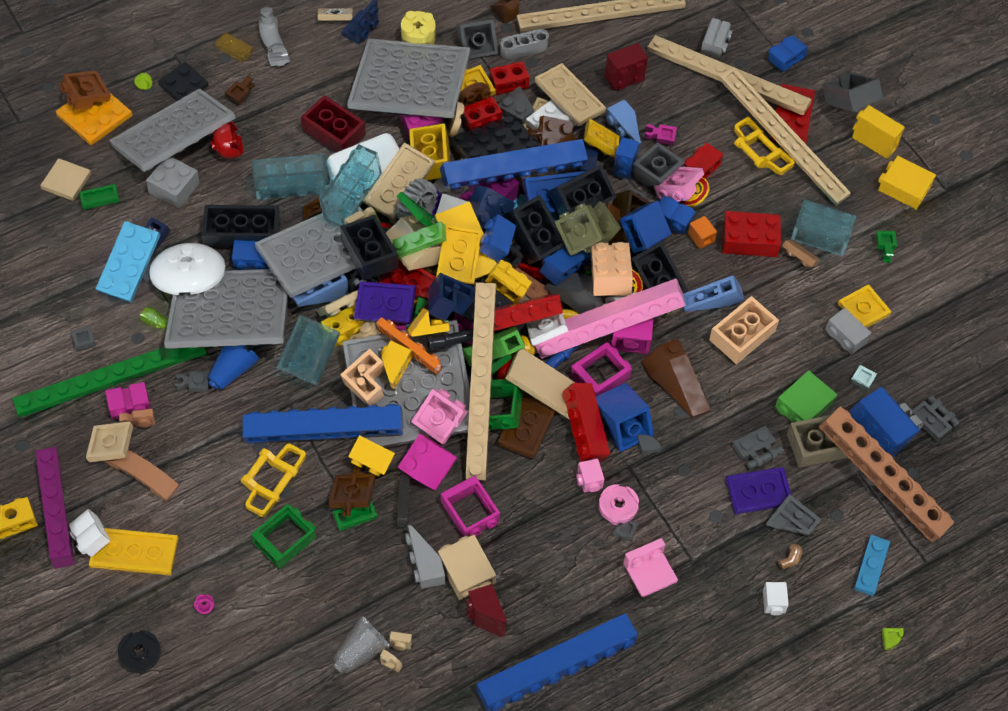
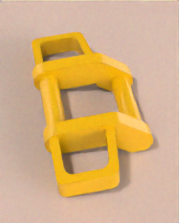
[734,117,795,175]
[240,444,306,518]

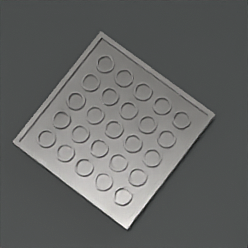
[347,39,471,118]
[164,269,288,349]
[343,320,470,448]

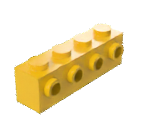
[321,304,368,348]

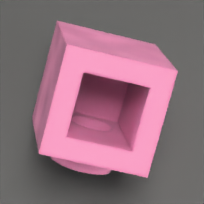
[576,459,604,492]

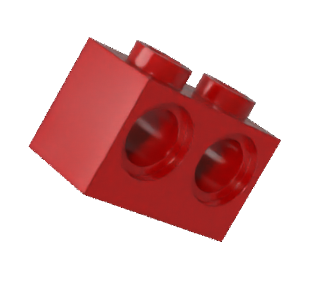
[489,61,530,96]
[461,96,502,131]

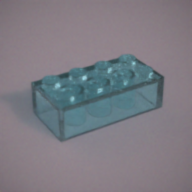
[319,144,382,227]
[252,154,329,200]

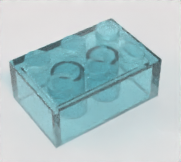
[791,199,857,256]
[276,315,340,385]

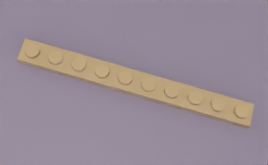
[516,0,686,32]
[647,35,812,115]
[720,67,851,206]
[466,283,496,481]

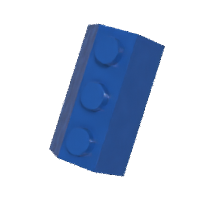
[849,387,920,457]

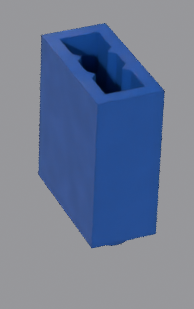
[619,200,671,253]

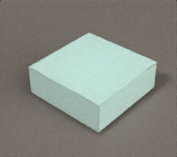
[850,365,877,391]

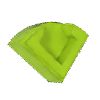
[882,628,904,650]

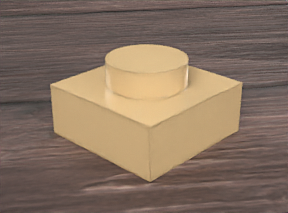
[390,631,412,651]

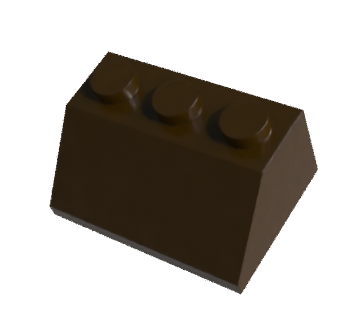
[608,190,651,253]

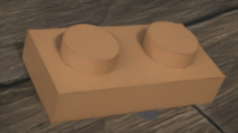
[782,239,821,268]

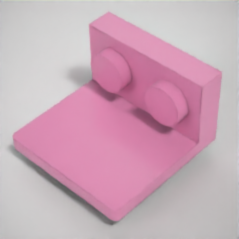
[623,538,678,597]

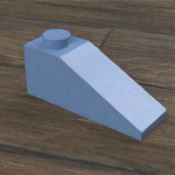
[292,274,349,307]
[683,275,744,312]

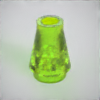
[139,306,168,330]

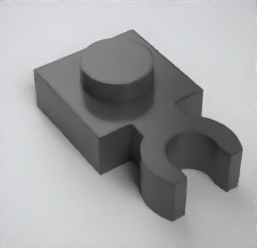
[175,371,209,392]

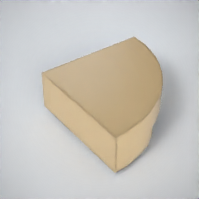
[380,650,402,672]

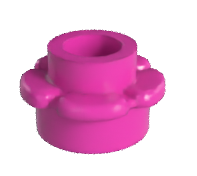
[194,594,215,614]

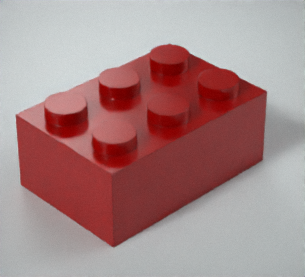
[722,211,781,257]

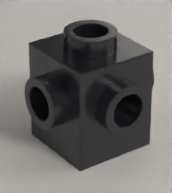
[501,242,523,268]

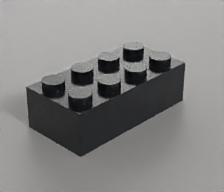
[202,205,281,248]

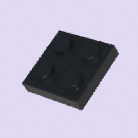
[158,62,209,101]

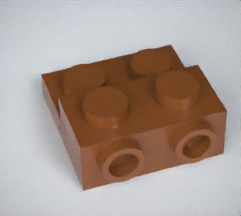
[60,70,111,110]

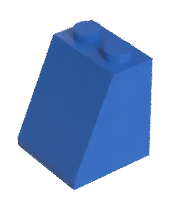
[596,383,654,452]

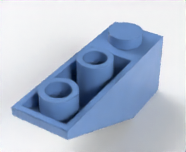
[606,99,641,155]

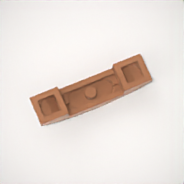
[104,450,179,501]

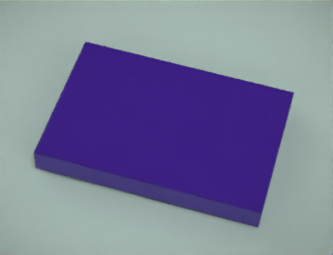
[354,281,416,324]
[725,467,792,514]

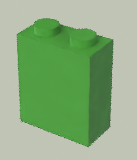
[775,370,837,423]

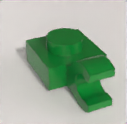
[876,231,897,263]

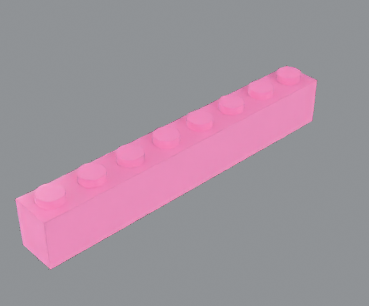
[535,279,685,359]

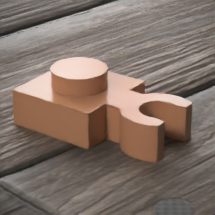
[119,409,156,428]

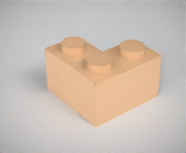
[340,348,385,406]

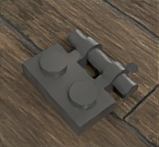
[912,395,960,441]
[732,425,784,469]

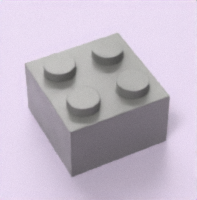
[146,156,200,208]

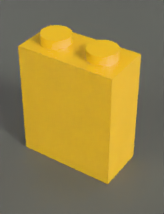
[852,105,905,159]
[878,156,936,210]

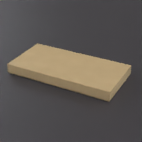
[534,63,606,126]
[363,142,435,221]
[505,348,575,419]

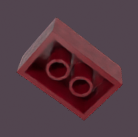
[301,95,366,153]

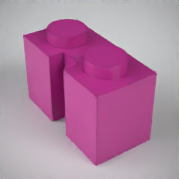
[105,382,151,420]

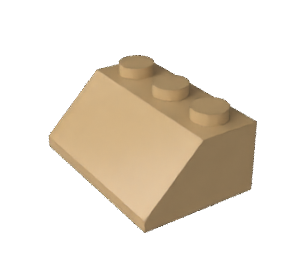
[386,214,442,271]

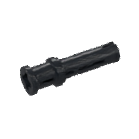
[426,328,474,353]

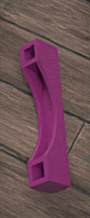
[36,447,75,569]

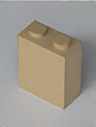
[438,535,496,600]

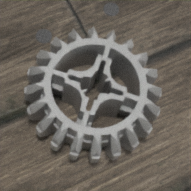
[396,178,438,219]

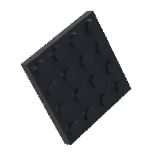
[449,116,542,159]

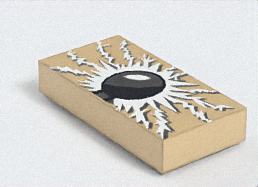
[318,8,353,21]

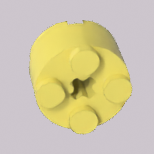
[401,11,436,44]

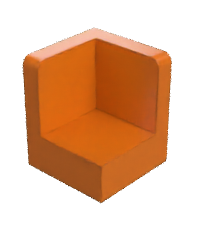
[688,216,717,249]

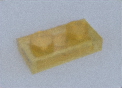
[215,32,253,63]

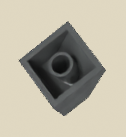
[456,18,499,59]
[633,142,685,186]

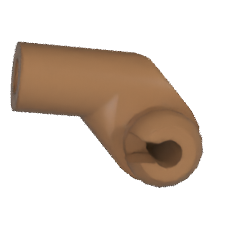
[778,544,803,570]

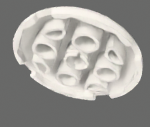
[149,243,226,295]

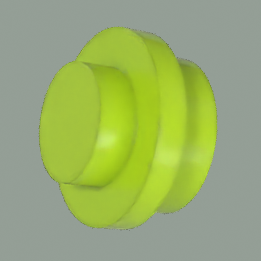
[134,73,153,90]

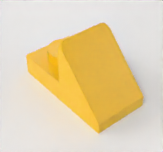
[407,308,450,337]

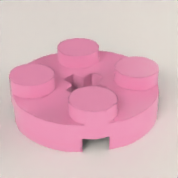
[599,484,639,525]

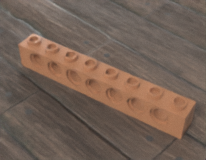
[819,406,954,543]

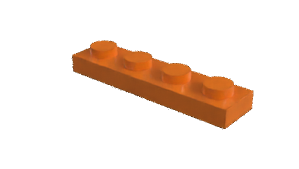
[376,317,442,375]

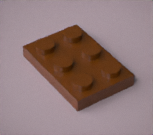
[498,395,556,459]

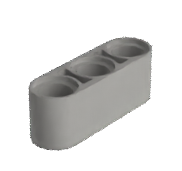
[500,29,549,60]

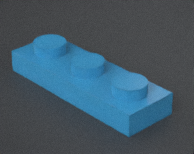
[854,535,890,596]

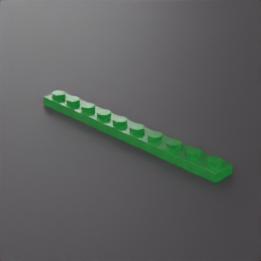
[12,347,207,418]

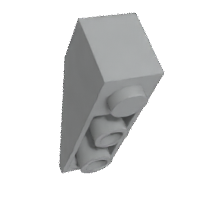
[405,525,445,589]

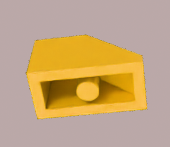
[381,340,413,390]

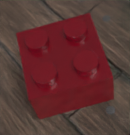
[604,43,648,91]

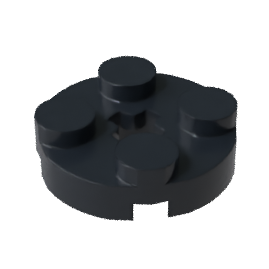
[118,630,161,674]

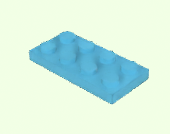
[96,221,160,303]

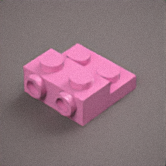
[654,167,704,202]
[411,388,469,444]

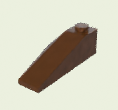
[641,339,710,418]

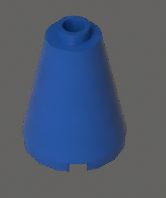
[207,345,259,390]

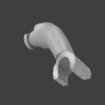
[259,7,290,67]

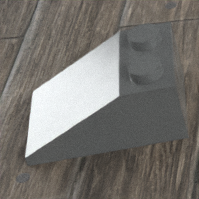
[545,273,613,314]

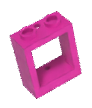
[570,342,632,396]
[441,476,500,537]

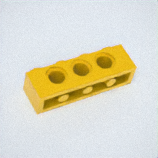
[0,497,38,539]

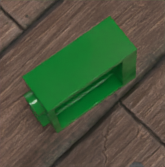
[489,379,523,431]
[251,504,316,570]

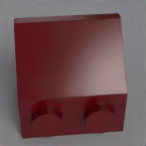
[465,584,507,637]

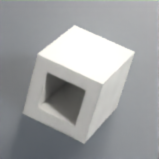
[763,582,788,615]

